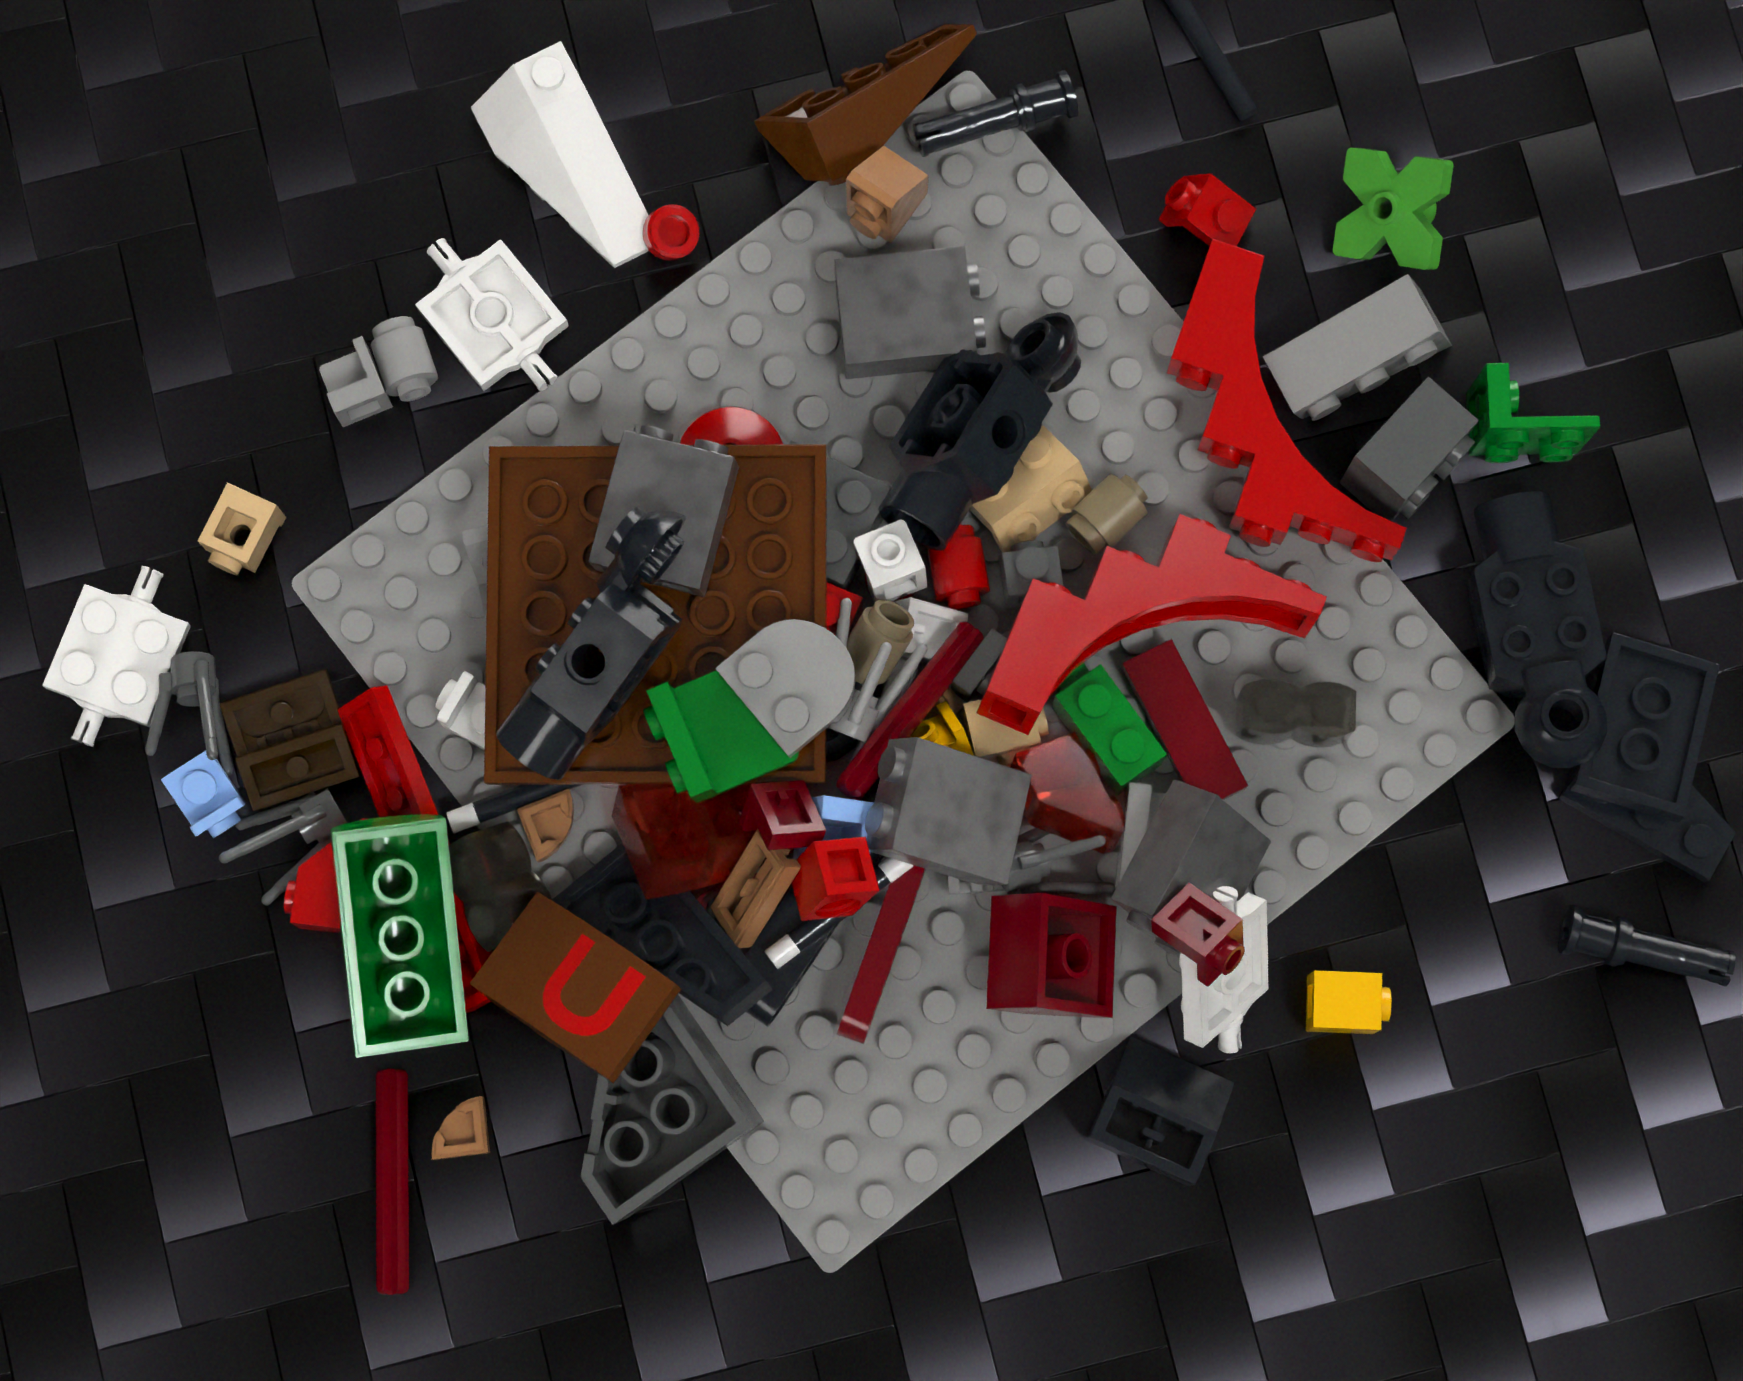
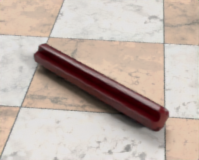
[836,621,984,801]
[376,1068,409,1295]

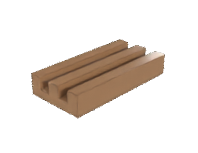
[710,829,801,948]

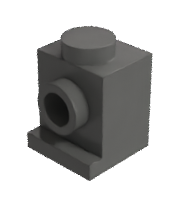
[998,541,1063,611]

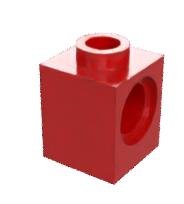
[792,837,879,921]

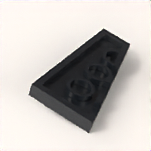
[552,831,772,1026]

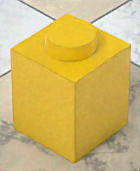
[1306,970,1391,1034]

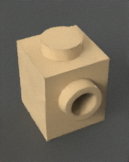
[962,700,1049,768]

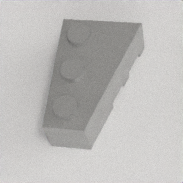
[1263,274,1452,421]

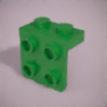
[643,670,799,803]

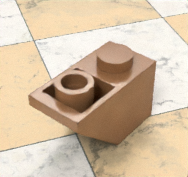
[846,146,929,243]

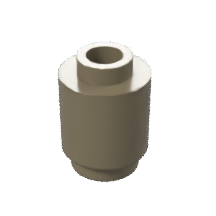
[1065,474,1148,555]
[847,600,914,684]

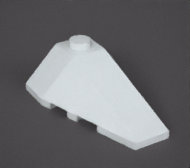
[471,41,649,268]

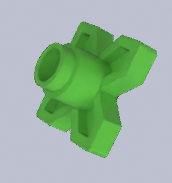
[1333,148,1454,270]

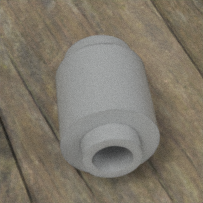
[371,316,438,401]

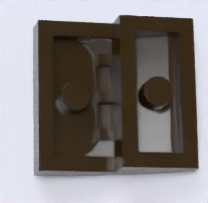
[219,668,360,811]

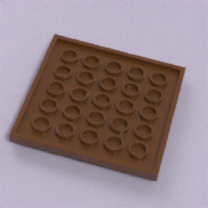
[484,444,827,785]

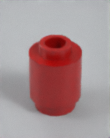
[927,525,990,610]

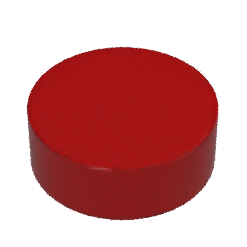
[643,204,699,260]

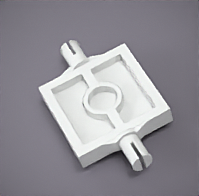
[415,238,569,391]
[42,566,191,747]
[1179,886,1269,1053]

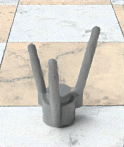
[828,598,928,742]

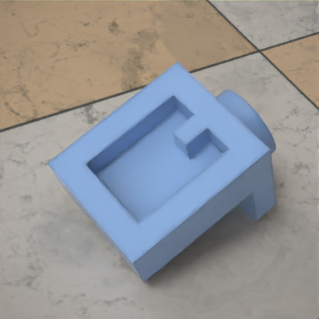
[161,750,246,838]

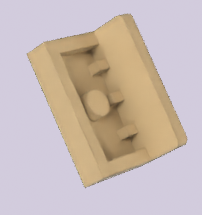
[969,425,1092,553]

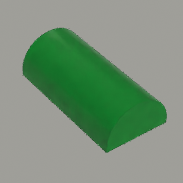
[330,814,469,1058]

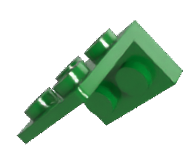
[1466,363,1600,463]

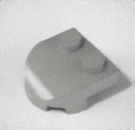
[715,619,855,758]

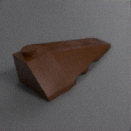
[754,24,977,186]

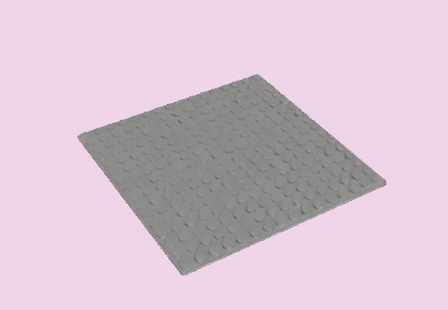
[292,71,1515,1273]

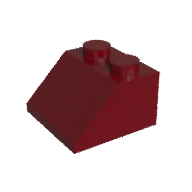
[986,893,1117,1018]

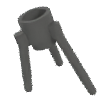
[145,651,233,775]
[219,789,347,905]
[1002,796,1115,894]

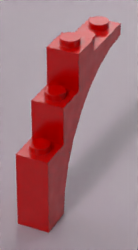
[1166,238,1407,562]
[976,514,1327,735]

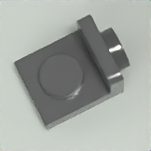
[951,628,1010,703]

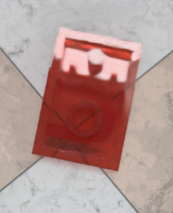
[611,784,794,899]

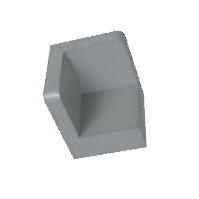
[319,336,393,427]

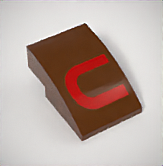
[470,891,681,1084]

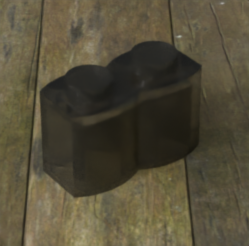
[1235,679,1356,748]
[449,821,552,952]

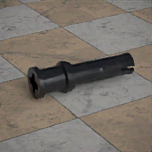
[913,70,1079,157]
[1558,905,1736,987]

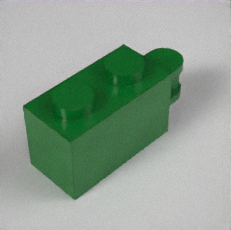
[1052,663,1167,797]

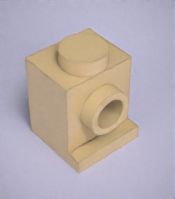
[198,482,286,575]

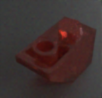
[1010,732,1125,854]

